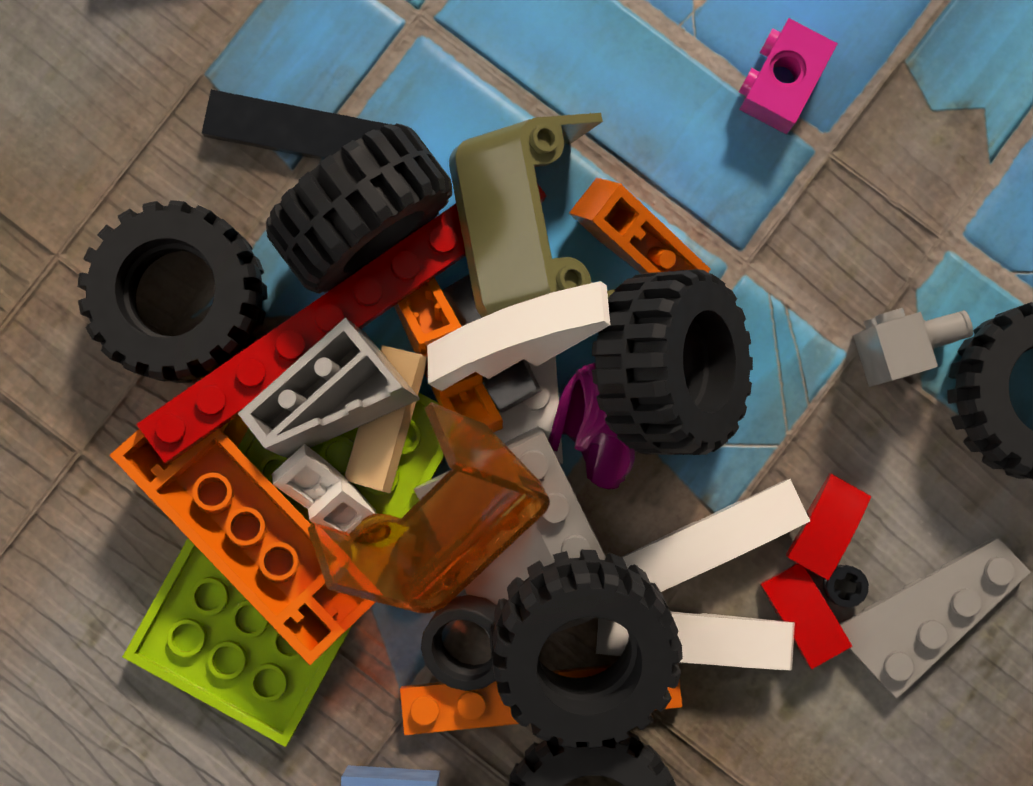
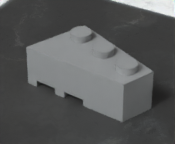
[238,318,420,458]

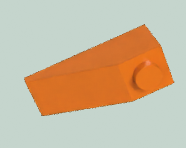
[569,178,711,274]

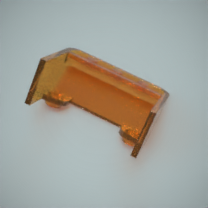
[308,402,550,613]

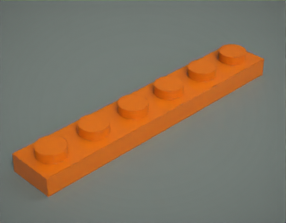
[400,663,682,735]

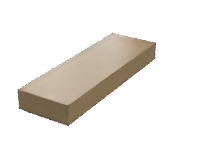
[344,345,428,493]

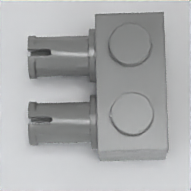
[853,308,973,387]

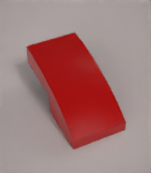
[786,473,872,581]
[760,563,853,669]

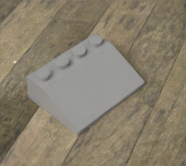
[414,426,606,638]

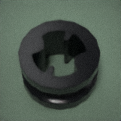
[823,565,869,608]

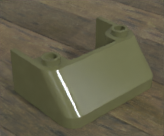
[449,113,615,318]

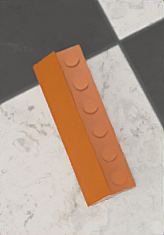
[109,429,380,666]

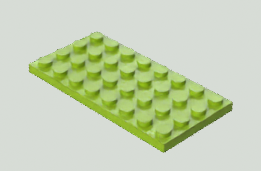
[122,393,455,747]

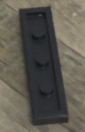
[202,89,388,160]

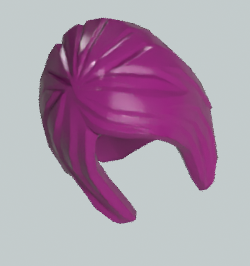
[548,363,635,489]

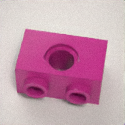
[739,18,838,135]

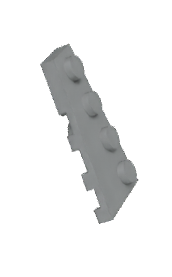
[839,537,1031,699]

